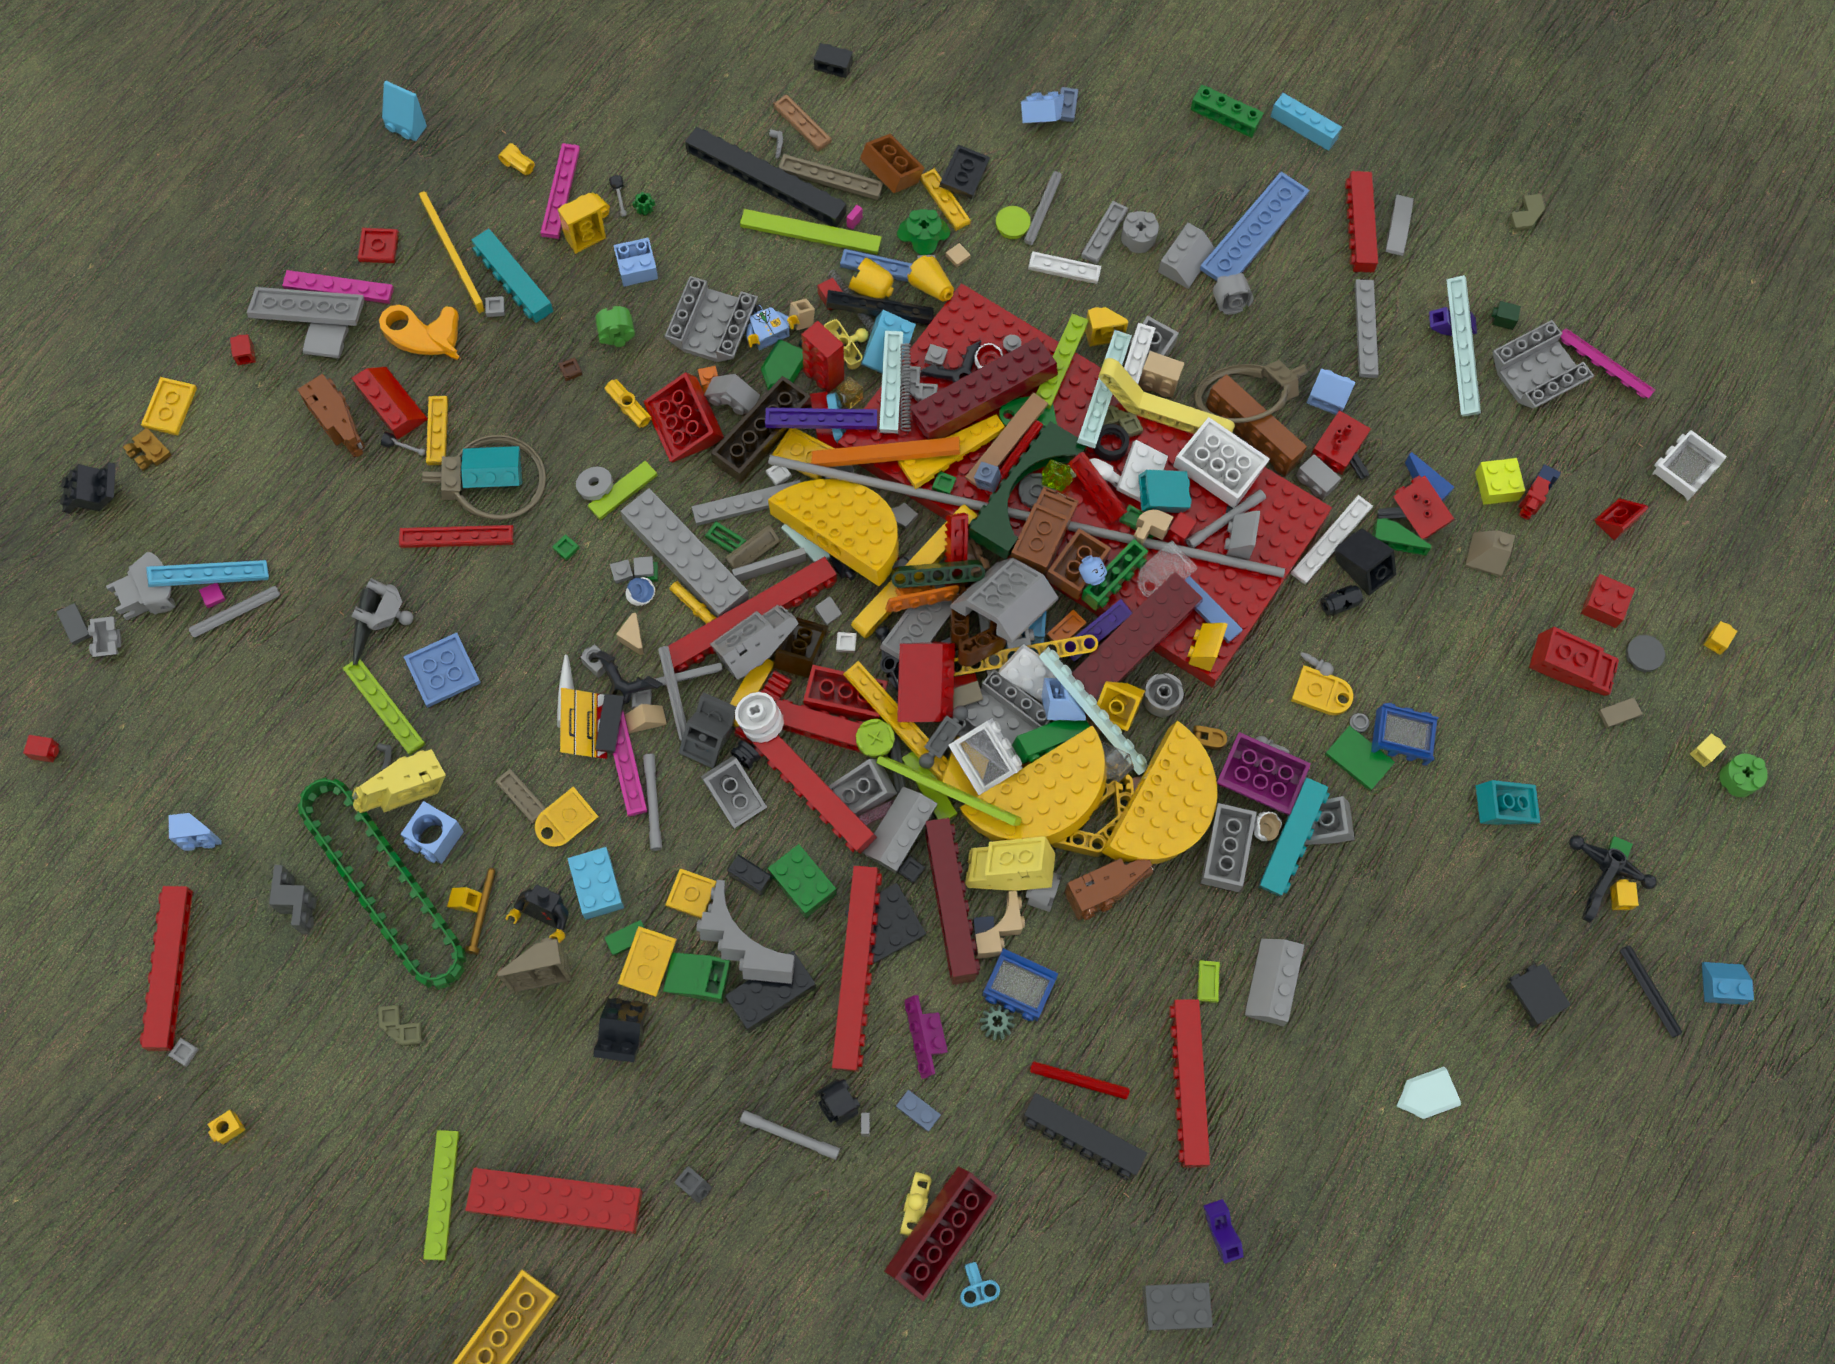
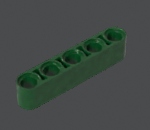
[891,560,985,588]

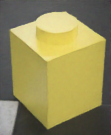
[1690,733,1726,767]

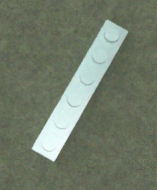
[879,331,903,433]

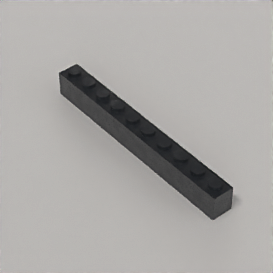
[685,126,846,227]

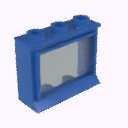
[1371,703,1439,766]
[982,948,1059,1022]

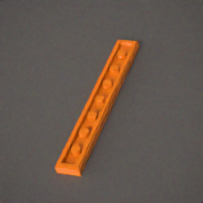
[811,437,960,467]

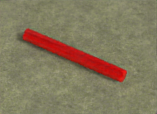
[985,420,1043,496]
[1030,1061,1130,1099]

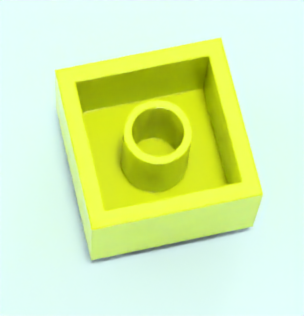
[1475,458,1525,505]

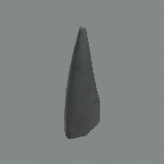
[353,588,381,666]

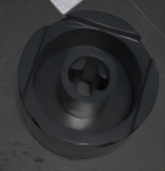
[815,1079,861,1128]

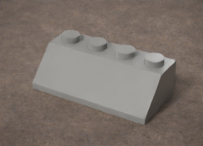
[862,787,937,874]
[1244,939,1304,1026]

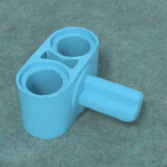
[960,1262,1000,1308]

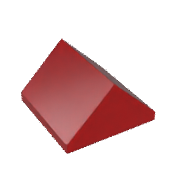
[1594,498,1648,541]

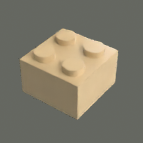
[1139,351,1184,398]

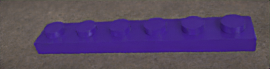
[765,408,877,429]

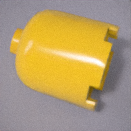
[849,258,894,299]

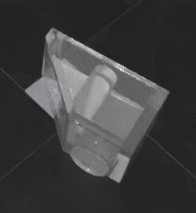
[1101,741,1134,782]

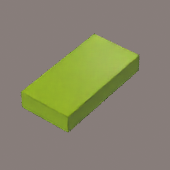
[1197,960,1220,1003]

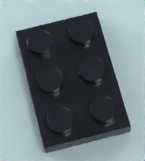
[939,145,990,199]

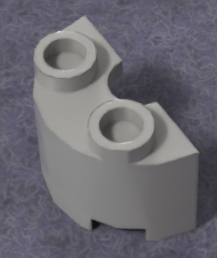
[88,617,121,657]
[1025,872,1062,912]

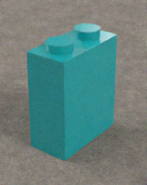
[1138,470,1192,513]

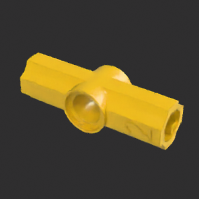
[604,379,651,428]

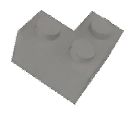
[704,374,760,415]

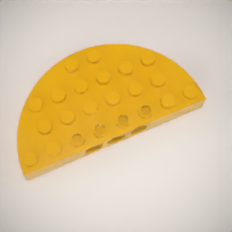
[768,479,899,586]
[1101,721,1217,864]
[960,725,1107,845]

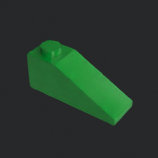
[1372,518,1431,556]

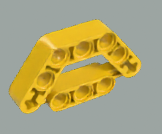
[1051,773,1134,857]

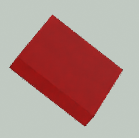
[358,228,399,263]

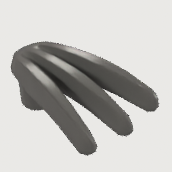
[377,743,392,771]

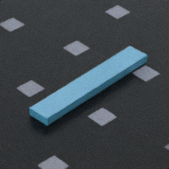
[146,560,269,587]

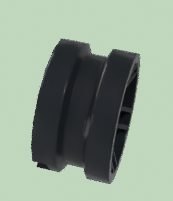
[730,740,760,770]

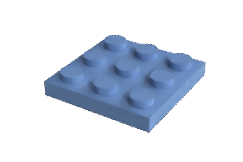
[404,633,481,708]

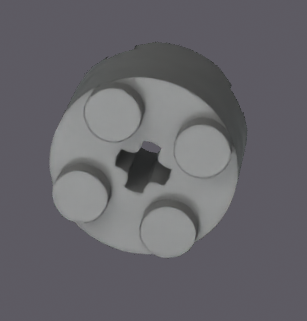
[1121,211,1159,253]
[1213,273,1254,315]
[1142,673,1184,718]

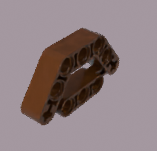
[950,581,1007,667]

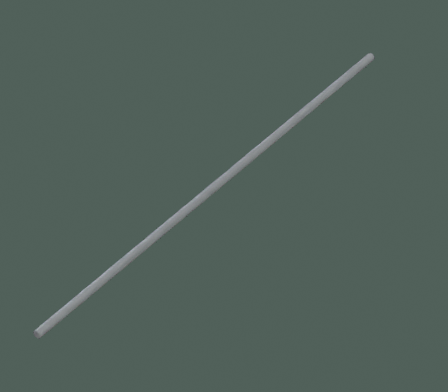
[768,455,1285,578]

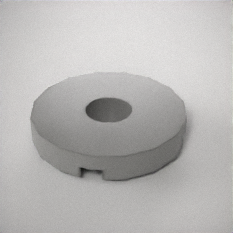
[576,467,613,501]

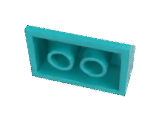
[461,446,522,488]

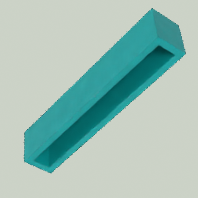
[471,229,553,323]
[1258,778,1330,896]

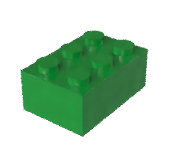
[768,844,837,919]

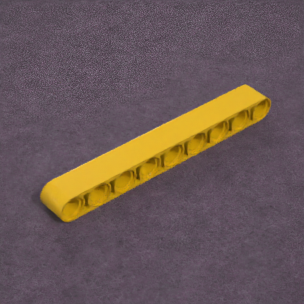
[851,504,978,639]
[954,635,1098,676]

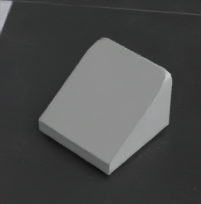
[815,596,842,625]

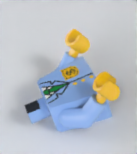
[746,305,800,350]

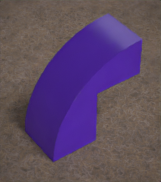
[1429,307,1477,336]
[1204,1199,1244,1264]

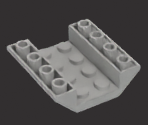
[665,276,758,362]
[1492,320,1594,409]
[950,558,1058,643]
[957,669,1052,773]

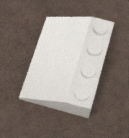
[1173,417,1270,508]

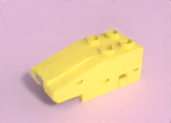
[352,749,446,813]
[965,836,1055,891]

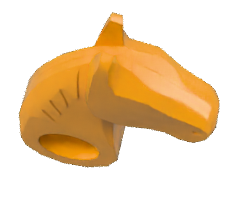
[379,305,459,360]

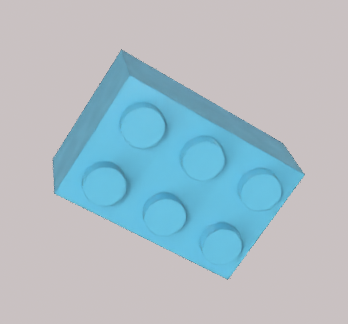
[567,847,624,920]

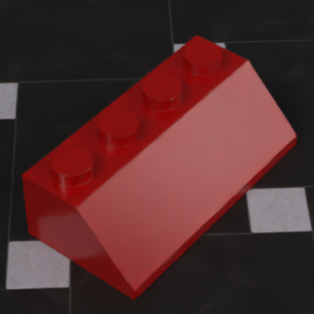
[352,367,428,440]

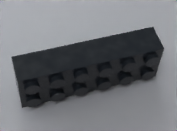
[1021,1093,1147,1181]

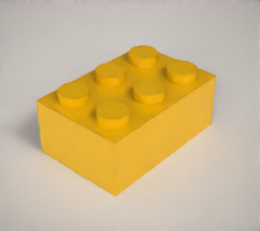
[558,193,606,254]

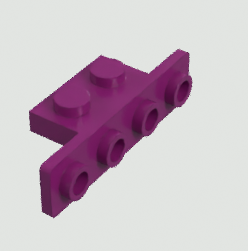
[904,995,948,1079]

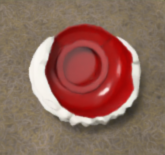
[974,343,1003,369]

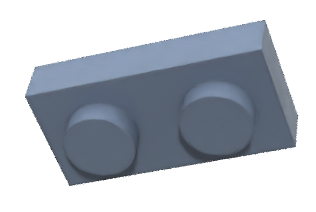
[1059,87,1078,122]
[896,1090,941,1133]

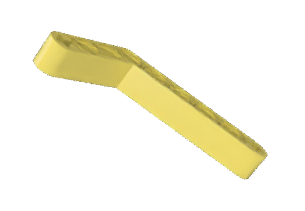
[1099,358,1235,434]

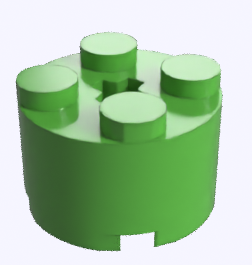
[595,306,635,347]
[1720,754,1767,797]

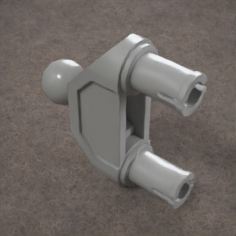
[351,578,413,630]

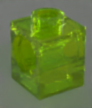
[1042,460,1072,492]

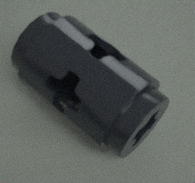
[1320,585,1363,616]

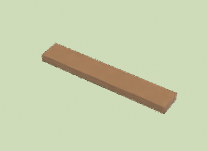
[965,393,1048,490]

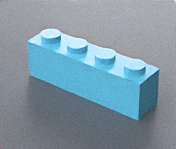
[1270,93,1342,151]

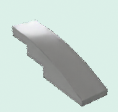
[1385,195,1413,256]

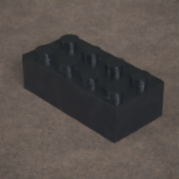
[725,951,816,1034]

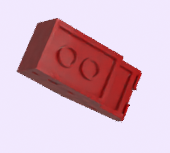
[1529,627,1619,696]

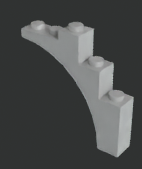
[697,880,794,984]

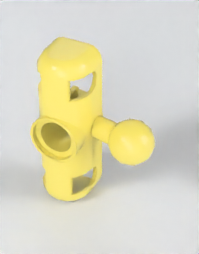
[824,319,869,370]
[900,1172,932,1236]

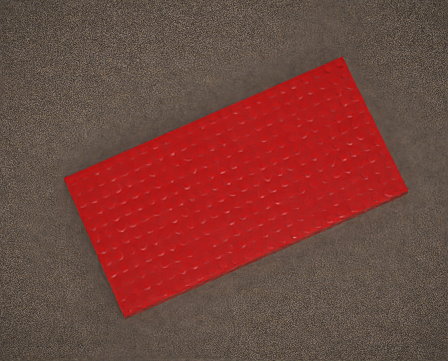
[838,283,1332,688]

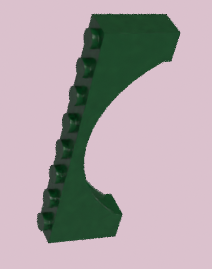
[968,421,1088,560]

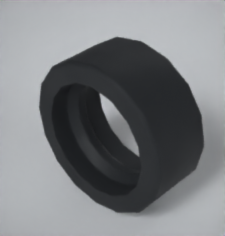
[1094,424,1129,461]

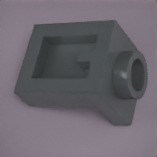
[674,1166,712,1203]

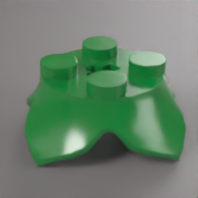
[897,209,951,255]

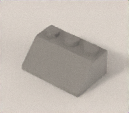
[1158,223,1215,289]

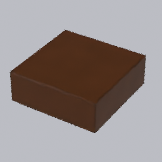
[558,357,583,381]

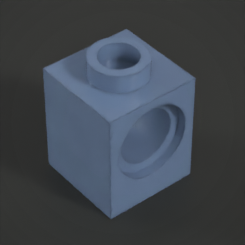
[974,461,1002,492]

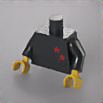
[506,885,569,943]

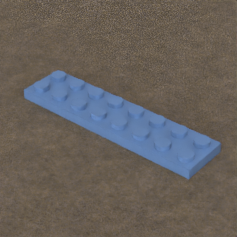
[1200,172,1310,281]

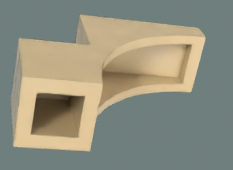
[973,891,1025,959]

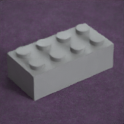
[1200,803,1257,892]

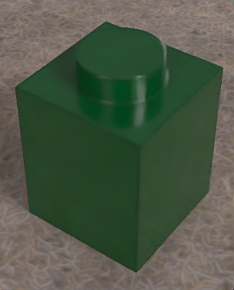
[1491,301,1521,330]

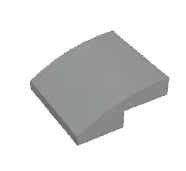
[303,322,349,358]

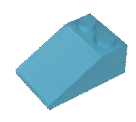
[382,81,427,141]
[861,310,916,374]

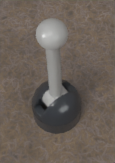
[609,175,627,217]
[381,431,426,456]

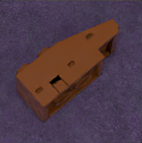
[297,374,365,457]
[1011,486,1079,577]
[1064,859,1153,921]

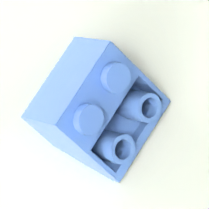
[1021,92,1064,123]
[613,238,658,287]
[1307,368,1355,415]
[1041,678,1086,721]
[169,813,222,851]

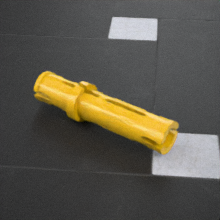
[669,581,717,624]

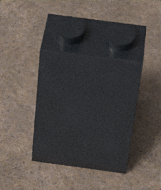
[1335,528,1396,596]

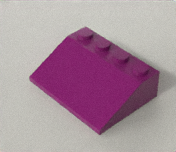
[1216,732,1311,815]

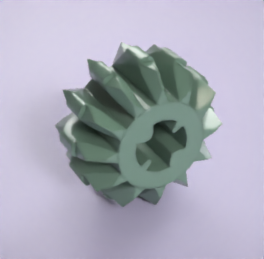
[980,1006,1014,1041]

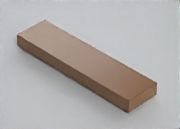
[773,94,832,152]

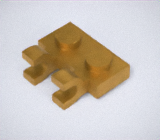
[123,428,172,471]

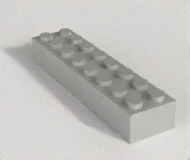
[620,488,749,618]

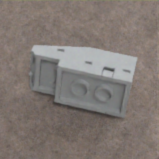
[710,605,798,680]

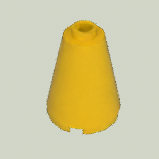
[907,255,954,301]

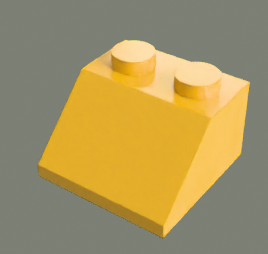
[1085,307,1128,347]
[1187,623,1228,672]
[1097,681,1145,731]

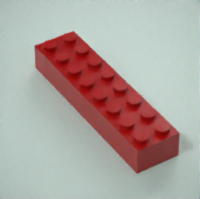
[465,1168,643,1234]

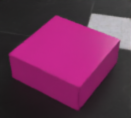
[847,205,863,230]
[199,583,226,608]

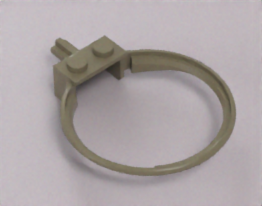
[1195,360,1308,423]
[422,435,546,520]

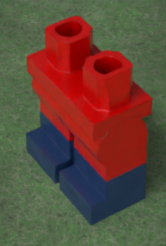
[1518,464,1561,520]

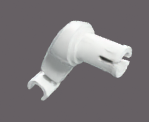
[1066,458,1121,487]

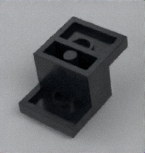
[60,462,116,514]
[593,998,648,1063]

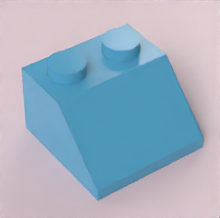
[1702,962,1754,1005]

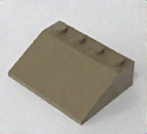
[497,938,572,993]

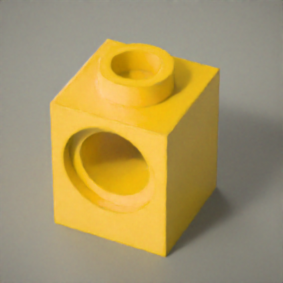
[1704,621,1737,655]
[1610,879,1639,910]
[208,1110,245,1144]

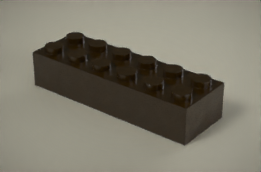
[711,375,811,483]

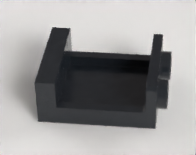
[1506,963,1571,1028]

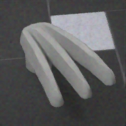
[769,129,783,159]

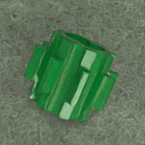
[633,192,655,215]

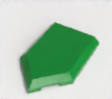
[761,340,803,391]

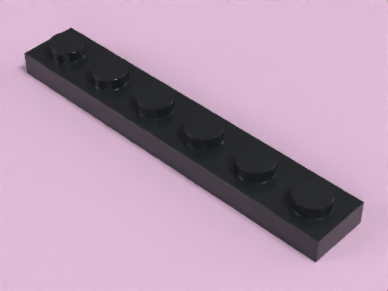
[826,290,934,325]

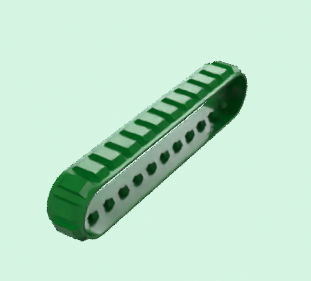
[297,777,467,990]

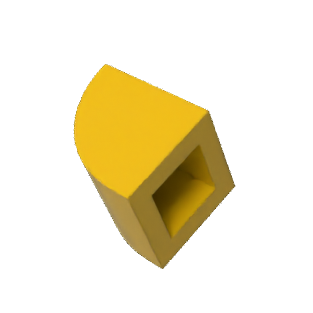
[447,887,482,912]

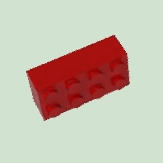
[801,321,844,393]
[803,665,888,721]

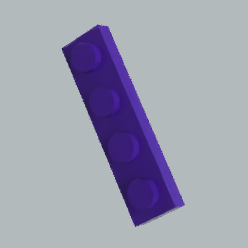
[1065,599,1133,662]

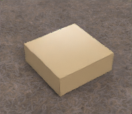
[945,243,971,268]

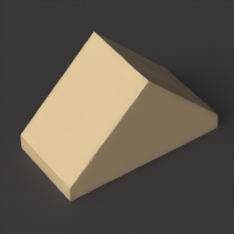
[616,613,644,655]
[625,704,667,734]

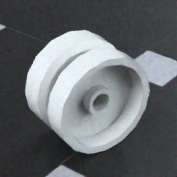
[735,692,784,743]

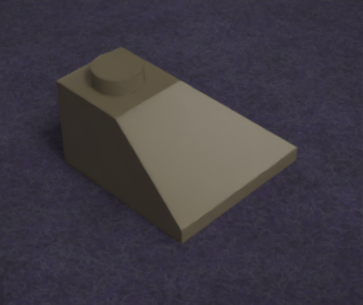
[1465,530,1515,577]

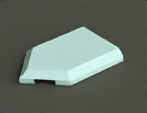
[1396,1067,1461,1119]

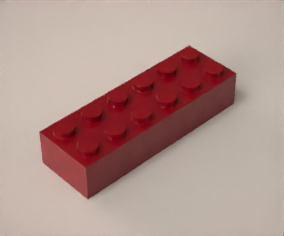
[884,1166,998,1302]

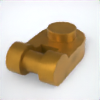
[1193,725,1227,750]

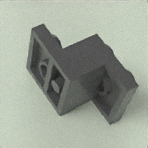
[679,693,736,768]
[269,865,316,934]

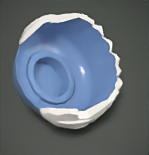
[625,577,655,606]

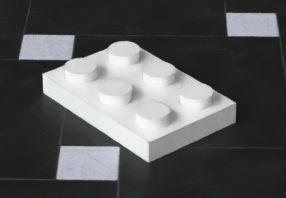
[1116,440,1168,502]
[999,644,1056,703]

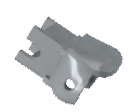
[106,552,176,620]

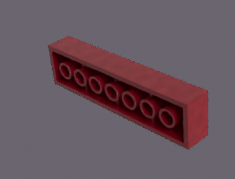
[910,337,1058,440]
[1072,571,1203,702]
[925,818,980,985]

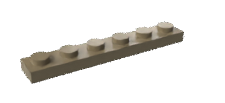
[779,154,884,200]

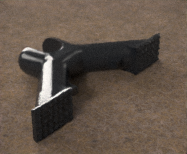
[920,340,981,383]
[595,650,663,704]

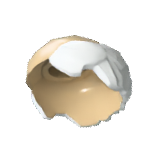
[1253,811,1282,841]

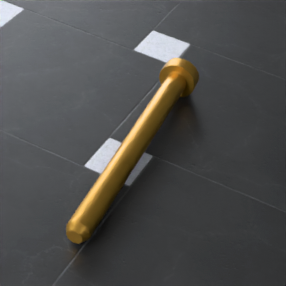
[465,868,495,955]

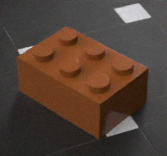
[860,134,925,193]
[1046,528,1111,600]

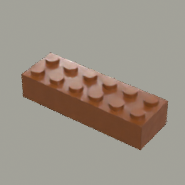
[1206,374,1307,476]

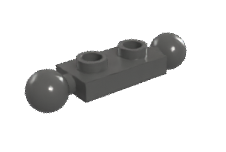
[919,705,968,769]

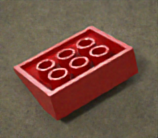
[643,372,725,463]
[897,642,955,722]

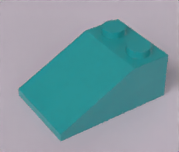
[1476,780,1540,825]

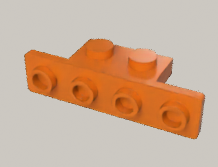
[885,585,959,612]

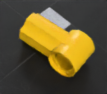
[498,143,535,176]

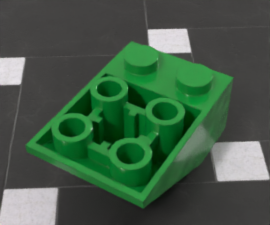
[663,953,731,1004]

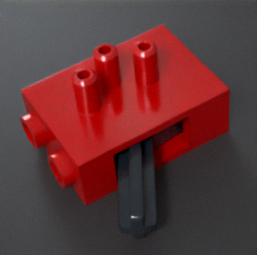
[1310,410,1371,480]
[1378,475,1455,540]

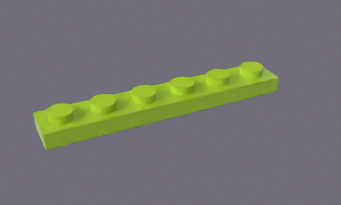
[1036,314,1089,409]
[424,1130,459,1261]

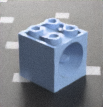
[401,801,464,864]

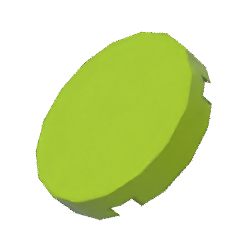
[996,206,1031,239]
[856,719,895,758]

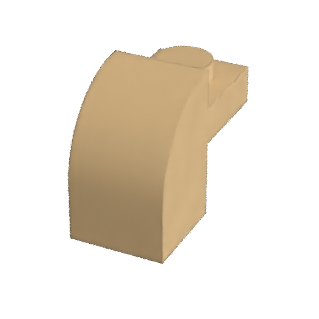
[1134,510,1173,546]

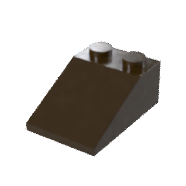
[773,616,828,678]

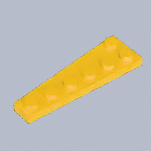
[898,415,1005,489]

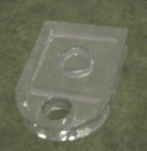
[1137,541,1198,597]

